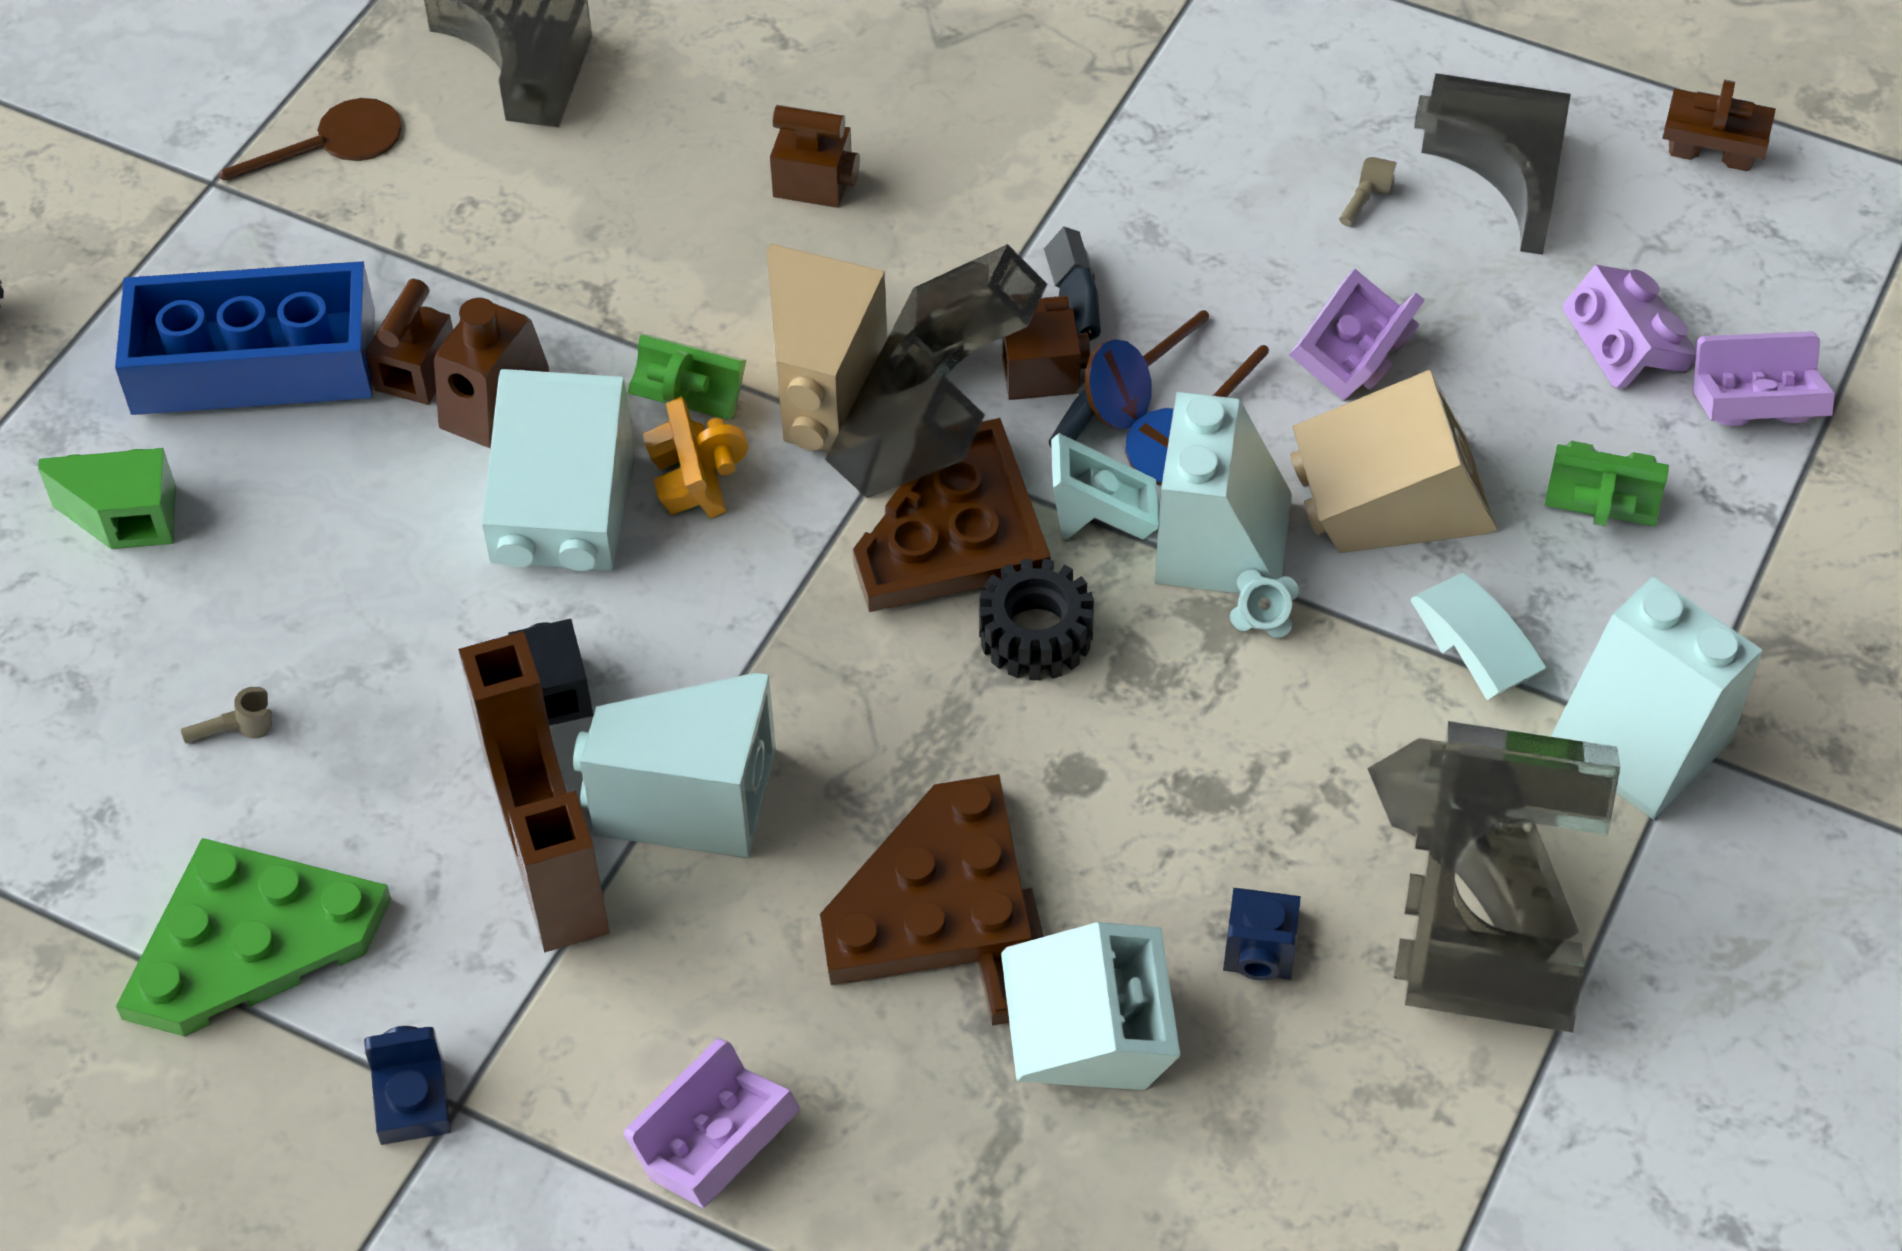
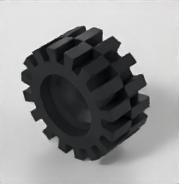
[979,559,1094,681]

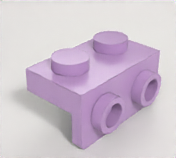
[1563,264,1697,389]
[1289,268,1425,401]
[1693,331,1835,426]
[624,1038,801,1209]

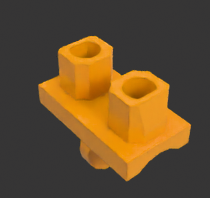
[643,396,748,519]

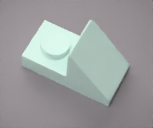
[1051,433,1159,540]

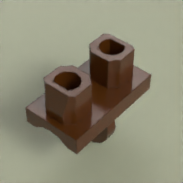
[1662,79,1776,171]

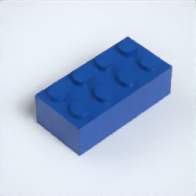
[115,261,375,415]

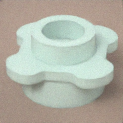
[1230,569,1299,638]

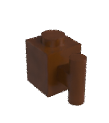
[770,105,860,208]
[365,278,453,405]
[996,295,1090,400]

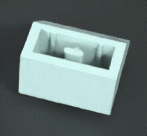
[1001,922,1180,1090]

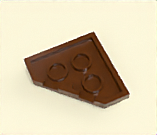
[853,418,1051,613]
[820,774,1032,985]

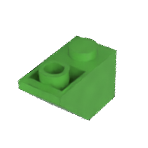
[38,448,176,549]

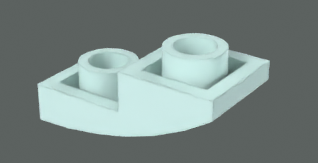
[1410,572,1546,701]

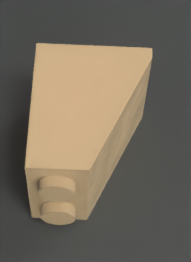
[767,244,888,456]
[1290,370,1497,553]

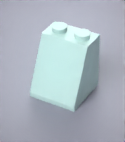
[482,369,635,571]
[1155,392,1292,594]
[1548,576,1763,820]
[573,673,776,858]

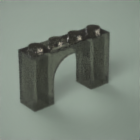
[825,244,1048,498]
[1394,721,1620,1033]

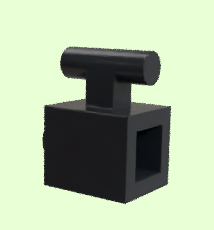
[508,618,594,726]

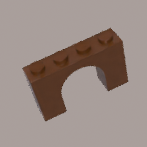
[458,631,610,953]

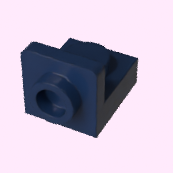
[1223,887,1301,981]
[364,1026,451,1145]

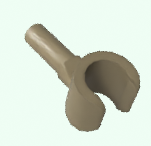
[1339,157,1396,227]
[181,687,272,744]

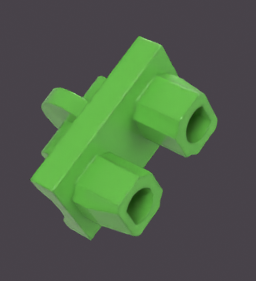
[628,334,747,420]
[1544,441,1669,527]

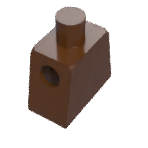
[434,297,549,449]

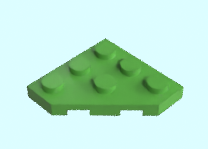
[116,838,391,1037]

